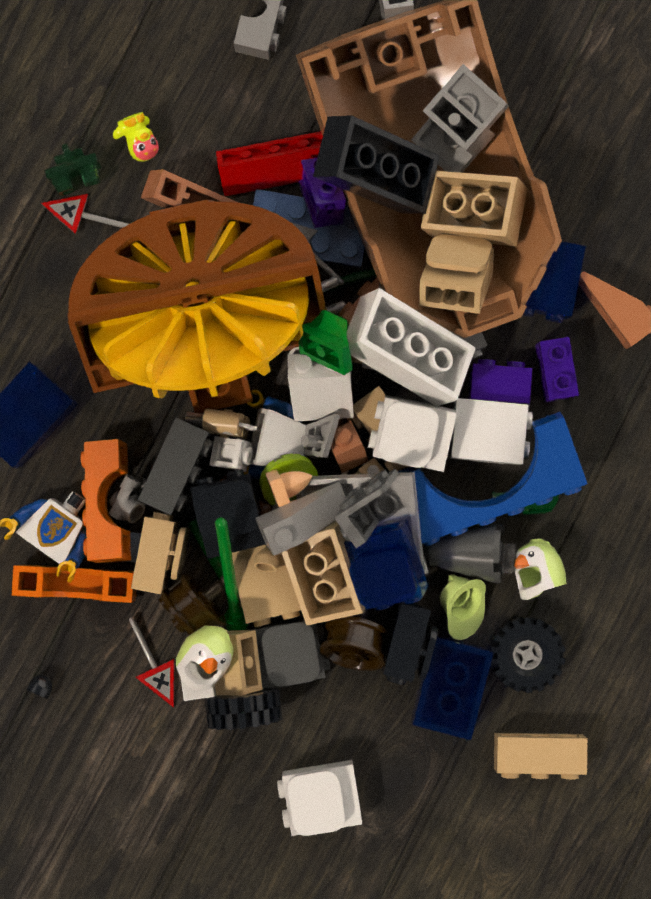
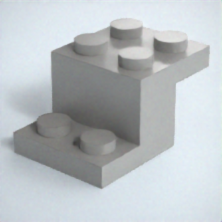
[411,64,509,173]

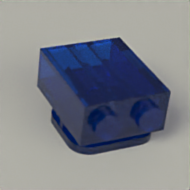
[522,241,586,323]
[344,519,429,610]

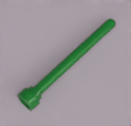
[215,517,249,631]

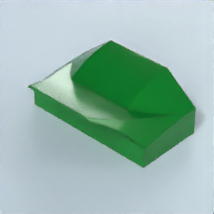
[298,310,353,375]

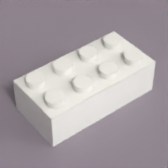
[347,288,476,406]

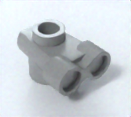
[109,474,147,523]

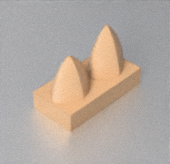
[265,469,312,508]

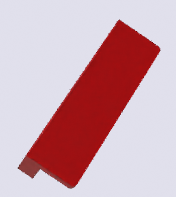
[216,131,323,196]

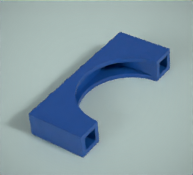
[398,412,588,546]

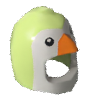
[514,539,567,600]
[176,625,234,691]

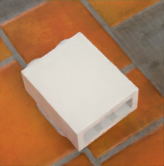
[288,347,354,422]
[368,395,457,472]
[449,398,533,465]
[277,760,362,836]

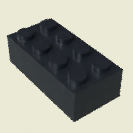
[313,115,440,214]

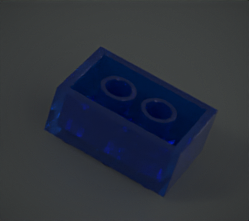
[0,361,79,469]
[411,635,494,740]

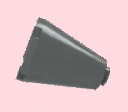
[424,524,505,583]

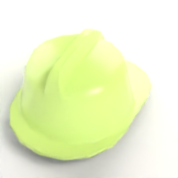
[440,574,486,640]

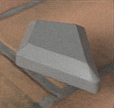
[301,414,340,458]

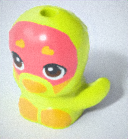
[113,112,159,162]

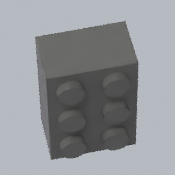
[138,418,213,515]

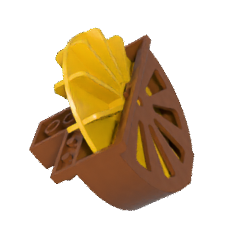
[67,199,326,413]

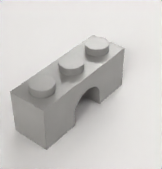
[234,0,287,60]

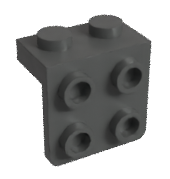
[334,469,399,548]

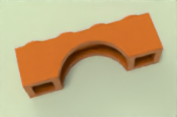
[81,439,131,563]
[11,564,137,603]

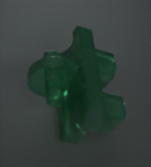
[44,143,101,196]

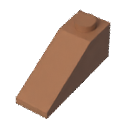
[141,169,238,209]
[575,271,651,349]

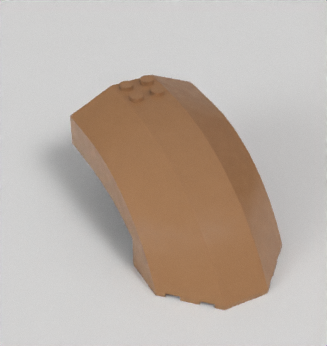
[296,0,562,338]

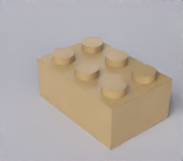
[421,171,528,247]
[281,520,370,626]

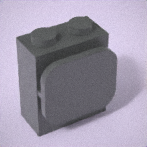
[246,619,330,689]

